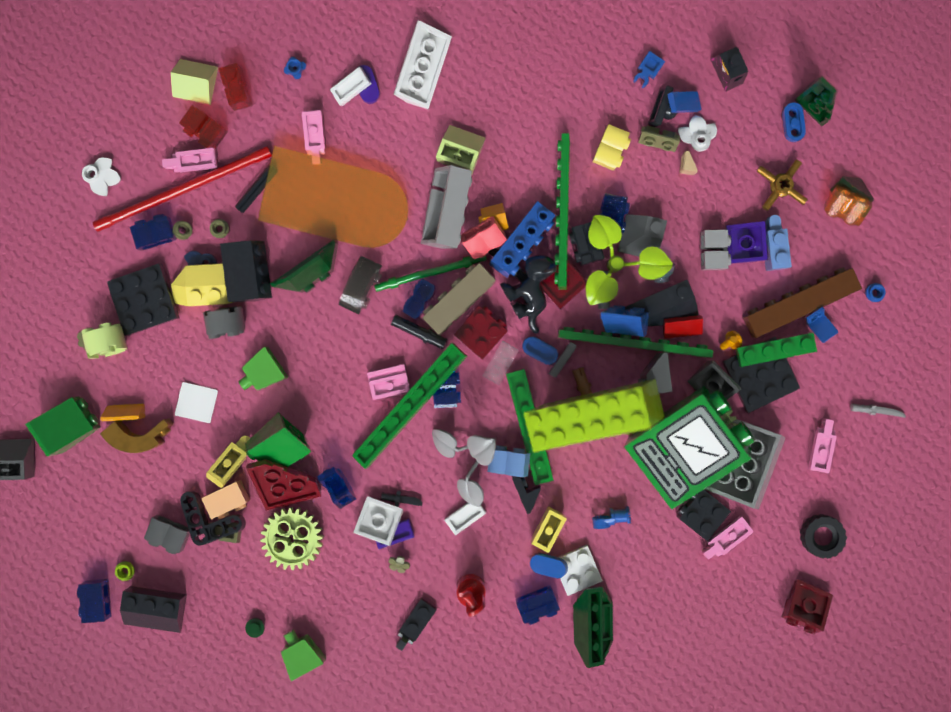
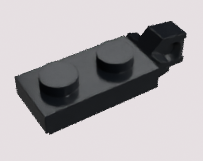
[395,598,437,651]

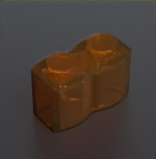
[824,186,872,226]

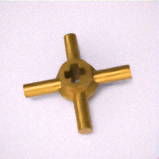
[756,159,808,211]

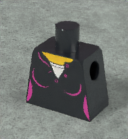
[711,47,748,92]

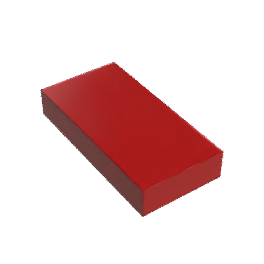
[663,315,703,339]

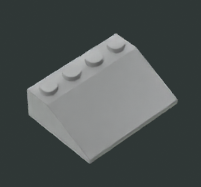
[705,419,786,509]

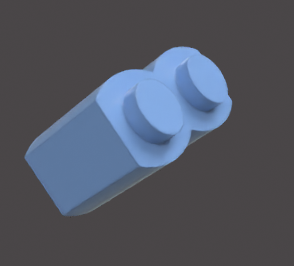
[487,445,530,477]

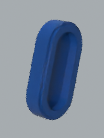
[522,337,558,365]
[530,553,568,578]

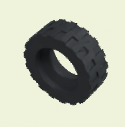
[800,514,847,559]

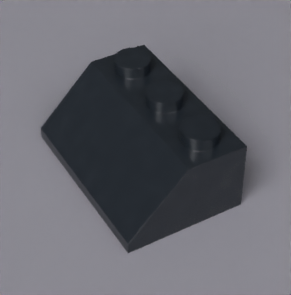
[220,240,272,302]
[120,586,187,633]

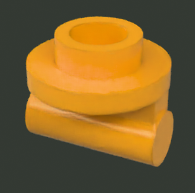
[720,331,742,350]

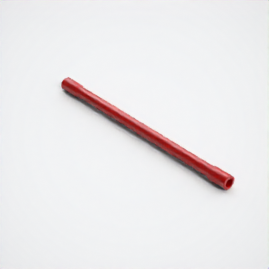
[92,146,273,232]

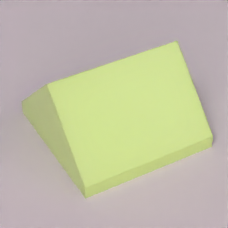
[171,59,218,105]

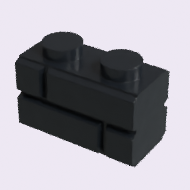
[568,222,605,266]

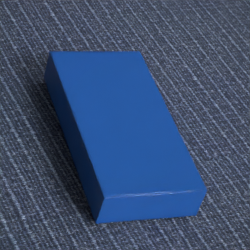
[668,91,702,113]

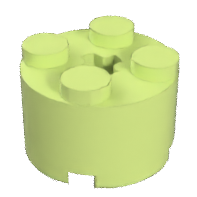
[81,323,127,359]

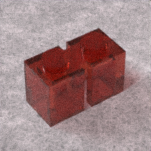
[218,63,253,111]
[179,105,228,149]

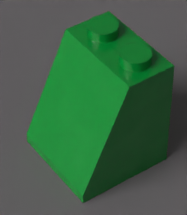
[25,396,101,457]
[245,412,311,467]

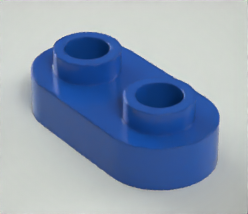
[782,103,806,142]

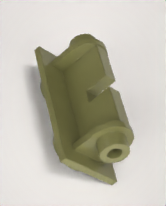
[638,125,680,152]

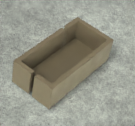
[423,263,496,335]

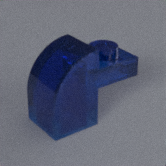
[317,467,356,509]

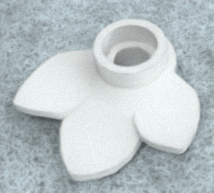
[678,115,717,152]
[82,157,121,196]

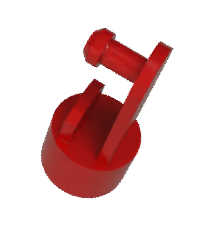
[456,574,486,617]

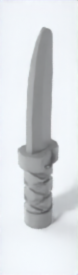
[850,404,906,418]

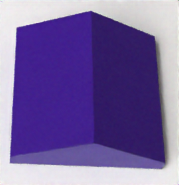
[726,221,768,264]

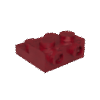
[454,306,507,360]
[782,579,833,634]

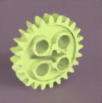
[260,507,324,570]

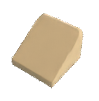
[680,151,698,175]

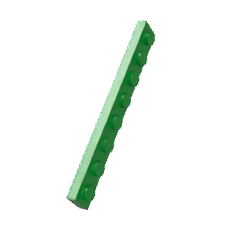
[555,133,570,290]
[557,327,713,358]
[352,343,468,469]

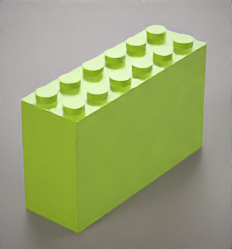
[524,379,665,452]

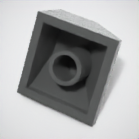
[617,214,667,257]

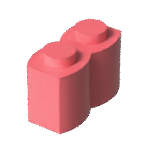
[461,216,507,259]

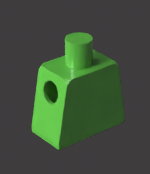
[238,347,288,390]
[281,630,326,681]

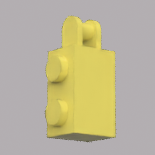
[206,436,250,488]

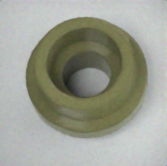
[210,219,229,238]
[172,221,192,240]

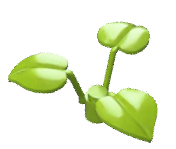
[586,215,673,305]

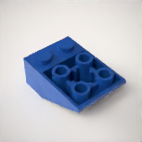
[601,305,649,337]

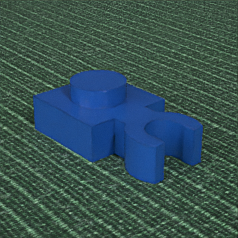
[633,51,665,88]

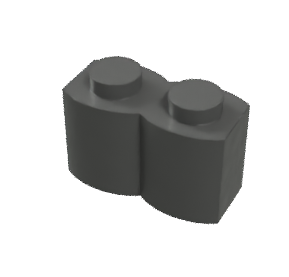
[144,515,190,554]

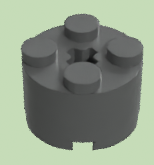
[203,306,246,339]

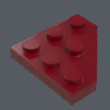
[247,459,321,511]

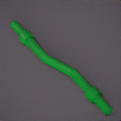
[374,256,487,292]

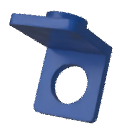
[806,307,838,343]

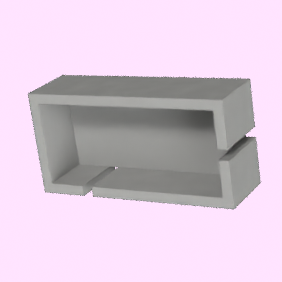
[421,165,472,249]

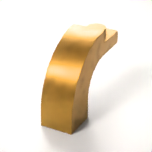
[100,418,174,453]

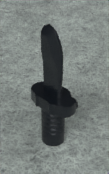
[381,490,423,507]

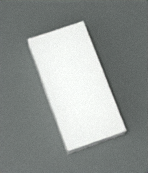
[330,67,372,106]
[444,502,486,536]

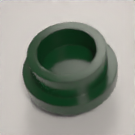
[245,618,265,638]

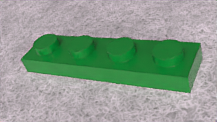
[736,333,817,367]

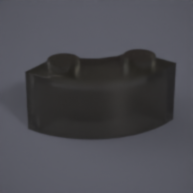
[338,256,382,314]

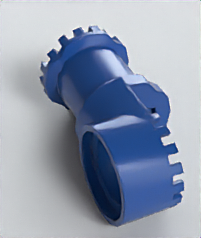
[592,506,631,529]

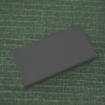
[548,342,577,378]

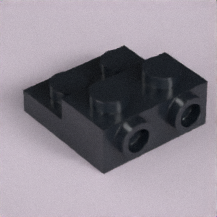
[676,489,731,542]

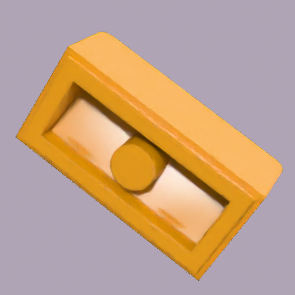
[100,403,145,421]

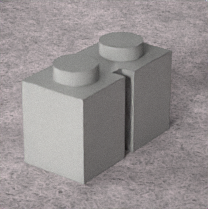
[701,230,731,270]

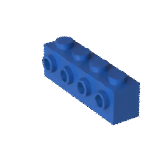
[489,201,556,278]

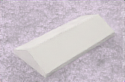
[393,20,452,109]

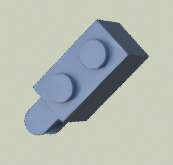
[765,215,792,271]

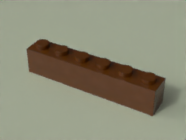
[742,267,862,338]

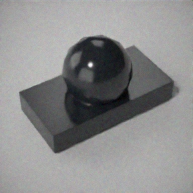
[648,86,678,127]

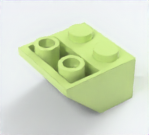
[436,125,486,174]

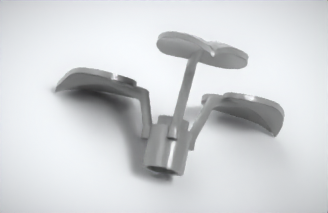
[432,429,495,507]

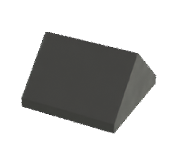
[687,361,741,399]

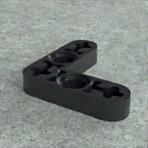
[180,491,246,546]

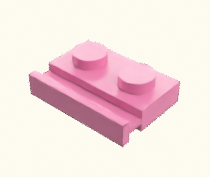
[367,364,410,400]

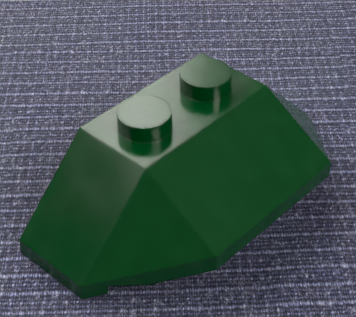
[270,240,338,293]
[573,586,613,668]

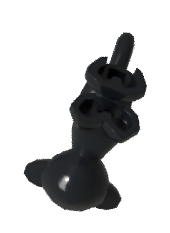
[500,255,557,334]

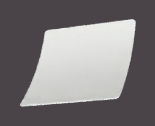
[175,382,218,423]

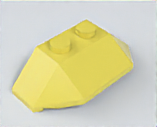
[171,263,233,306]

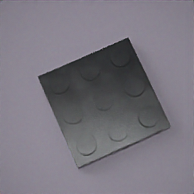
[107,263,180,336]
[722,337,800,413]

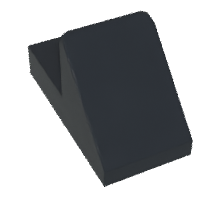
[512,476,541,514]

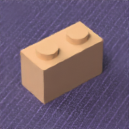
[201,480,250,520]

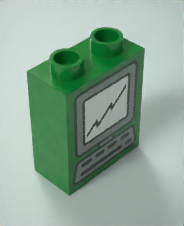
[624,386,756,510]

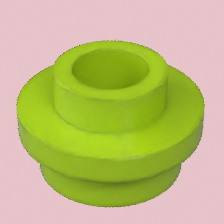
[115,561,135,581]

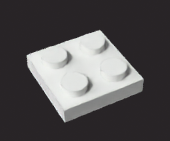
[353,496,403,546]
[558,545,603,596]

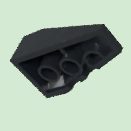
[625,280,699,327]

